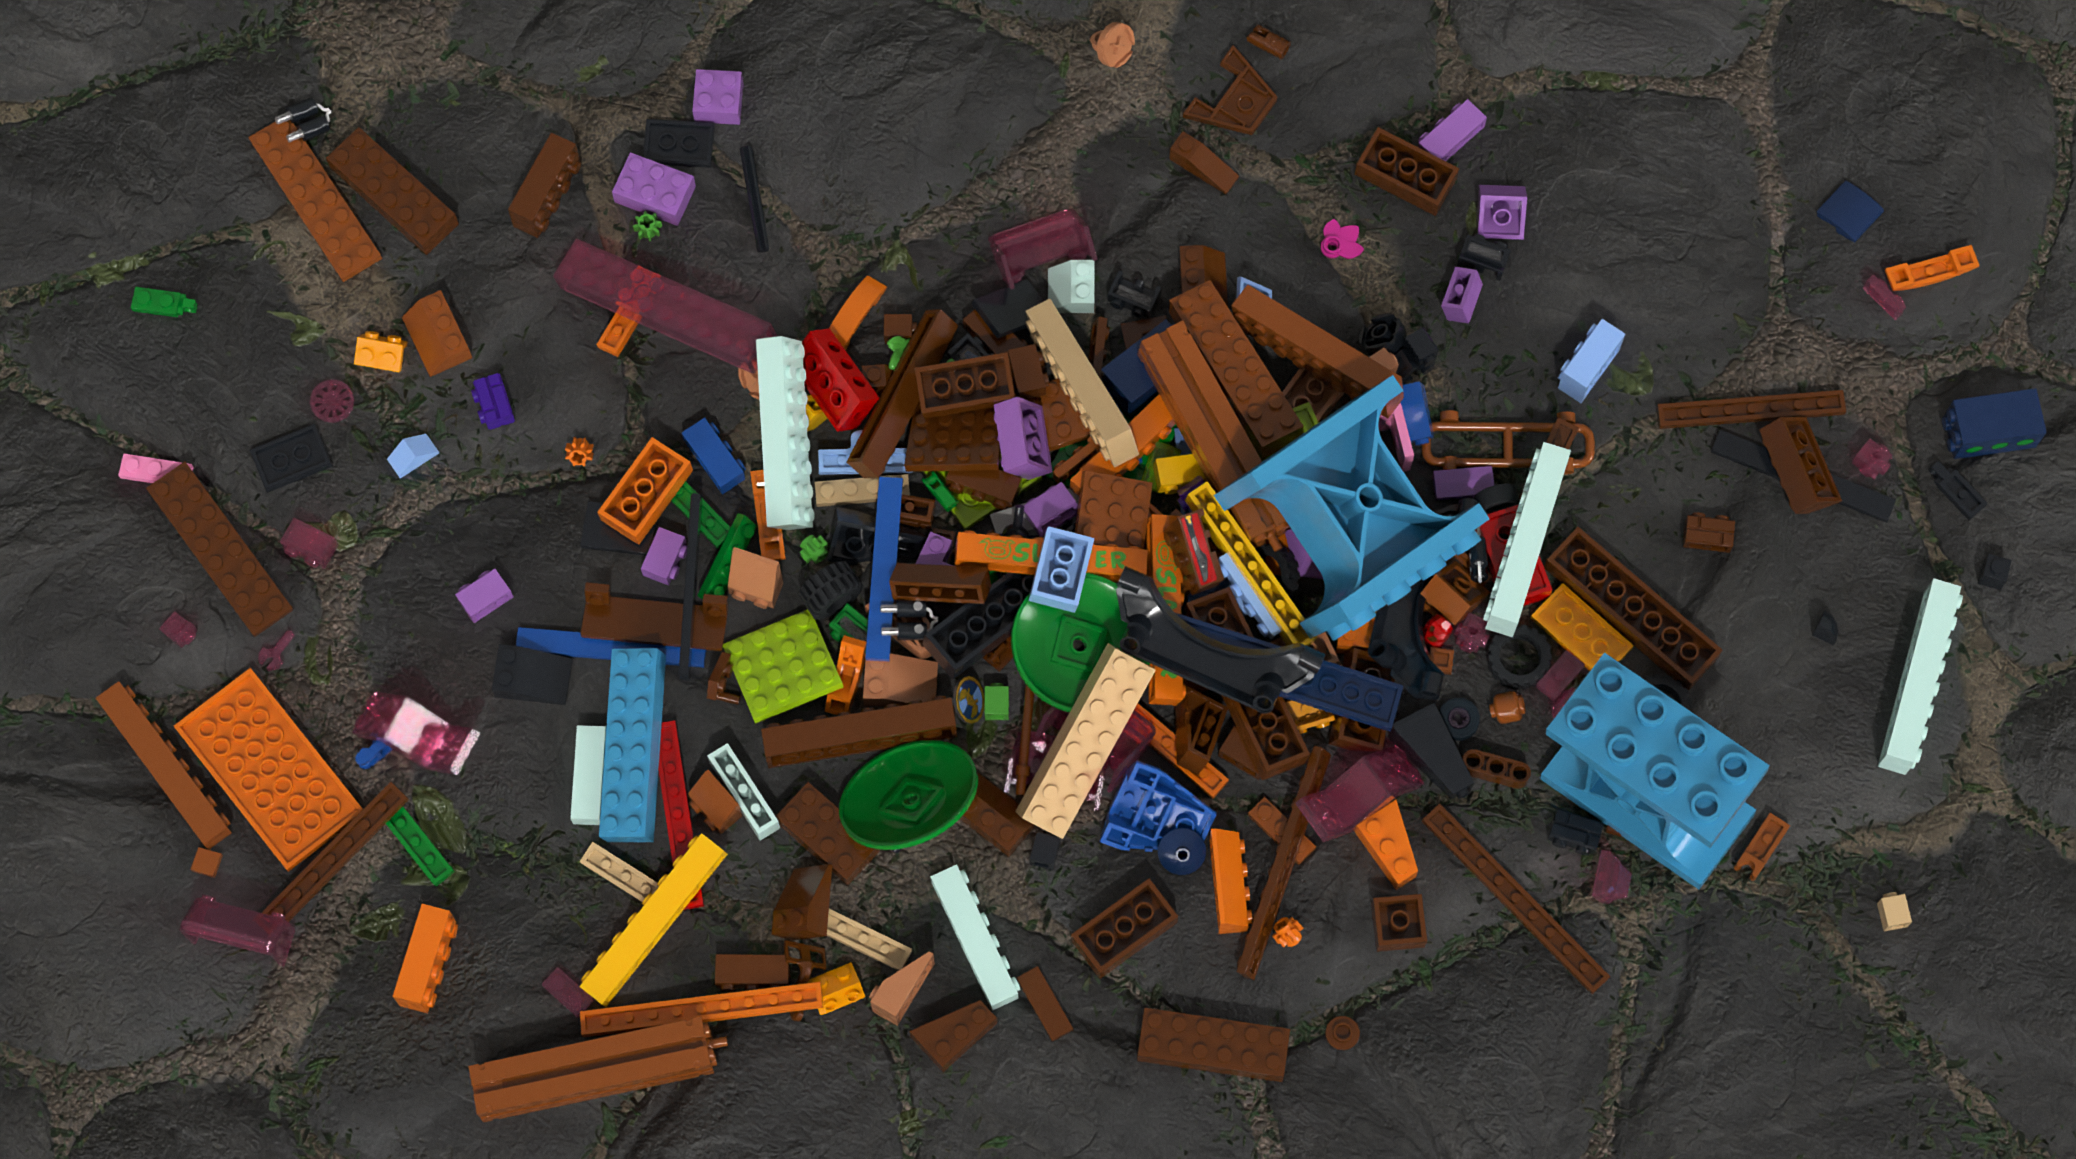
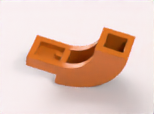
[825,635,867,715]

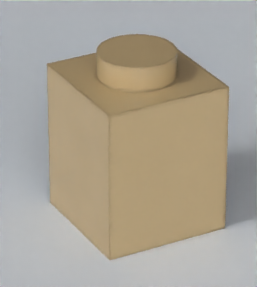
[1877,892,1912,931]

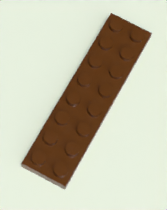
[146,461,293,637]

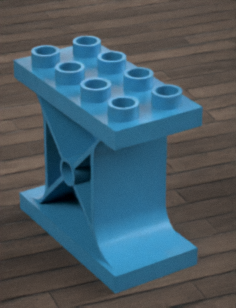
[1214,375,1489,641]
[1540,653,1769,890]

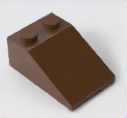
[771,864,832,941]

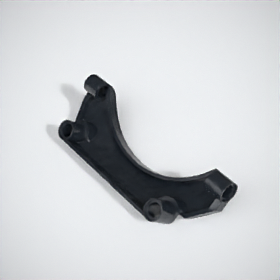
[1368,498,1480,700]
[1116,566,1326,714]

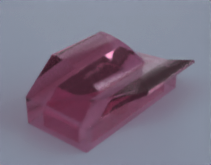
[1592,850,1632,904]

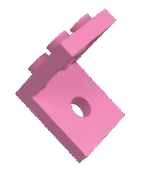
[1379,403,1414,472]

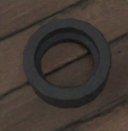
[1473,483,1520,514]

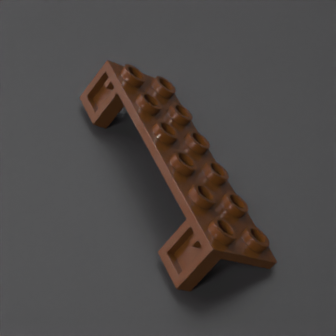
[581,582,728,651]

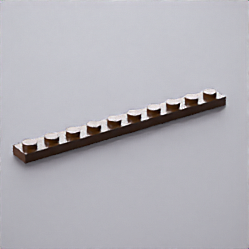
[1236,746,1331,980]
[1422,804,1611,994]

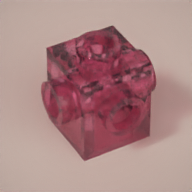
[1852,439,1892,480]
[1454,612,1490,653]

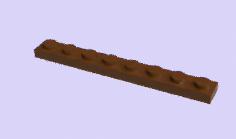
[1656,390,1846,429]
[254,782,409,939]

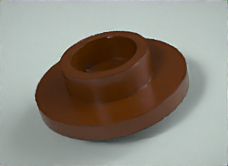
[1325,1016,1360,1050]

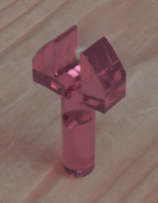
[259,630,295,671]

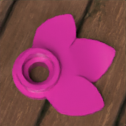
[1321,219,1364,259]

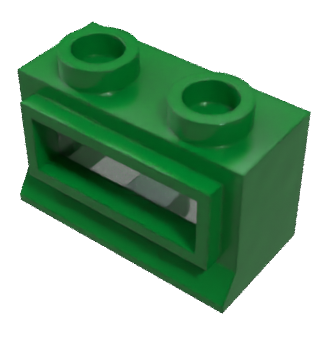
[829,603,868,660]

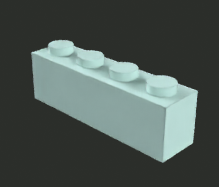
[571,725,606,825]
[707,743,780,841]

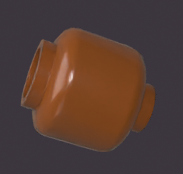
[1489,691,1526,724]

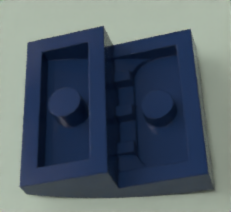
[1816,180,1884,243]

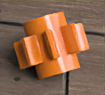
[565,437,594,466]
[1272,917,1304,947]

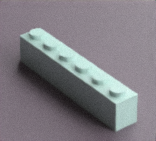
[930,864,1021,1011]

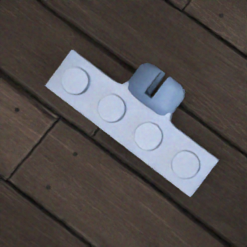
[818,430,913,475]
[1218,553,1281,640]

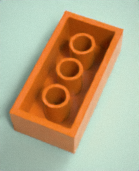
[597,437,693,545]
[393,904,458,1013]

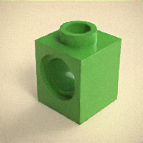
[985,683,1009,720]

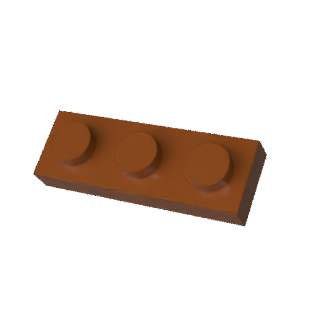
[1248,797,1316,865]

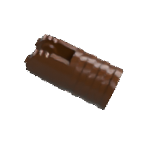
[1246,25,1291,60]

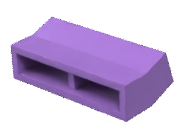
[1433,466,1494,501]

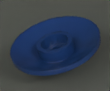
[1158,828,1206,875]

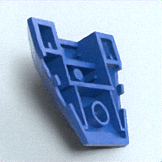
[1100,760,1217,854]

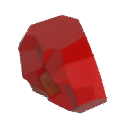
[1423,614,1453,648]

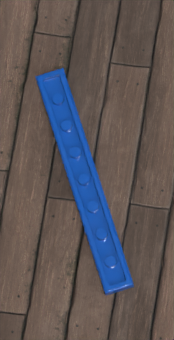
[865,477,903,662]
[516,627,706,668]

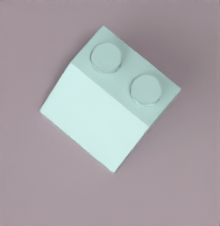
[1048,260,1094,313]

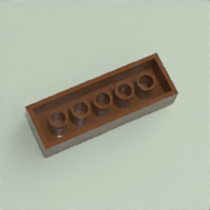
[326,127,459,255]
[1137,1008,1290,1082]

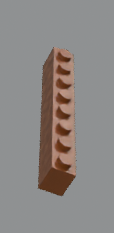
[96,681,232,850]

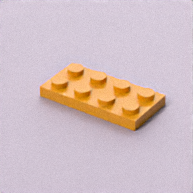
[1530,583,1634,671]

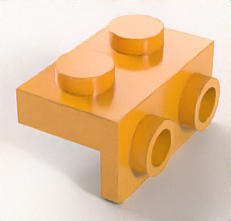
[354,331,408,372]
[1285,700,1335,734]
[808,962,865,1015]

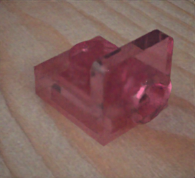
[159,611,198,648]

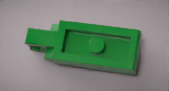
[131,287,198,317]

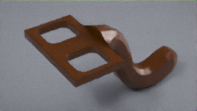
[784,940,827,1022]

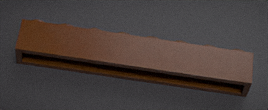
[846,309,958,478]

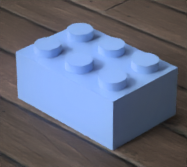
[1558,319,1625,403]
[1028,526,1094,613]

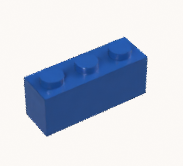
[681,418,746,494]

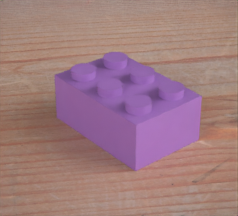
[612,152,696,226]
[994,397,1052,480]

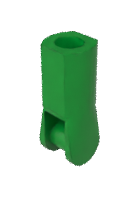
[921,471,959,512]

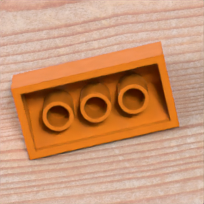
[1209,828,1252,934]

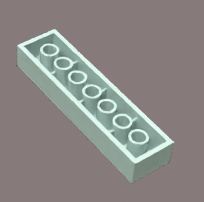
[756,336,814,530]
[1483,442,1571,637]
[1877,578,1963,775]

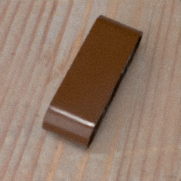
[1462,749,1531,789]

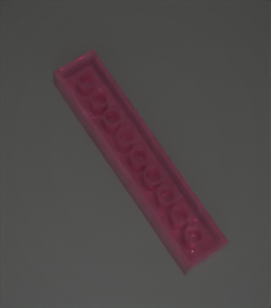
[553,238,777,374]

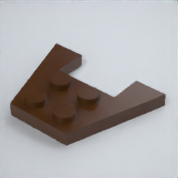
[1183,45,1278,135]

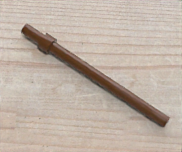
[1015,685,1034,795]

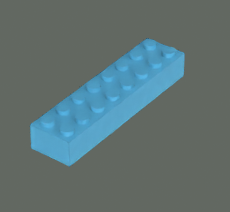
[599,648,666,842]

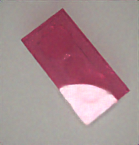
[1863,274,1906,321]
[1536,650,1585,702]
[541,967,594,1018]

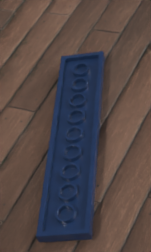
[1176,613,1404,732]

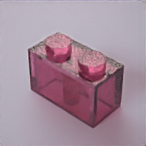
[280,518,339,569]

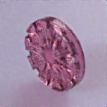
[310,380,355,423]

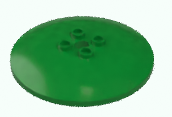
[1011,573,1150,712]
[839,740,978,850]

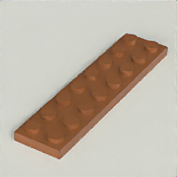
[248,120,382,282]

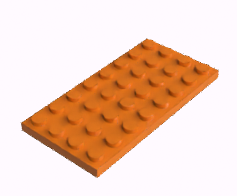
[174,668,363,872]

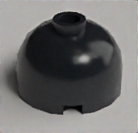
[1359,313,1406,356]

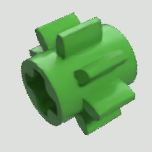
[633,211,662,241]
[800,535,829,564]

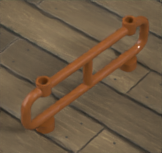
[1421,410,1595,474]

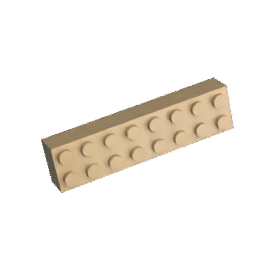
[1025,299,1139,468]
[1015,643,1156,839]

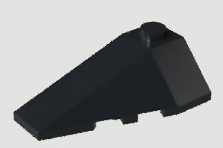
[827,507,928,565]

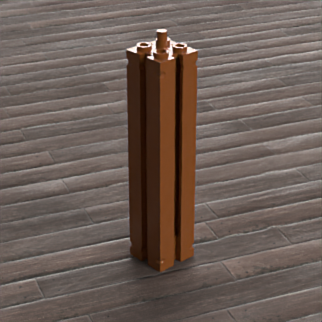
[1137,320,1290,552]
[468,1017,728,1122]

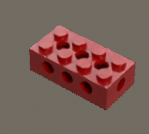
[802,328,879,432]
[1476,504,1553,607]

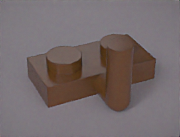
[707,652,741,705]

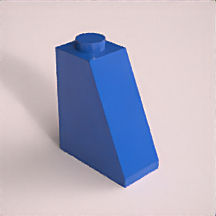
[1400,381,1434,446]

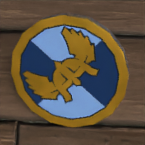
[946,676,985,724]

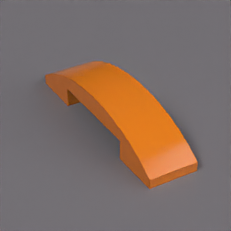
[1885,245,1980,291]
[829,275,887,350]
[750,470,786,561]

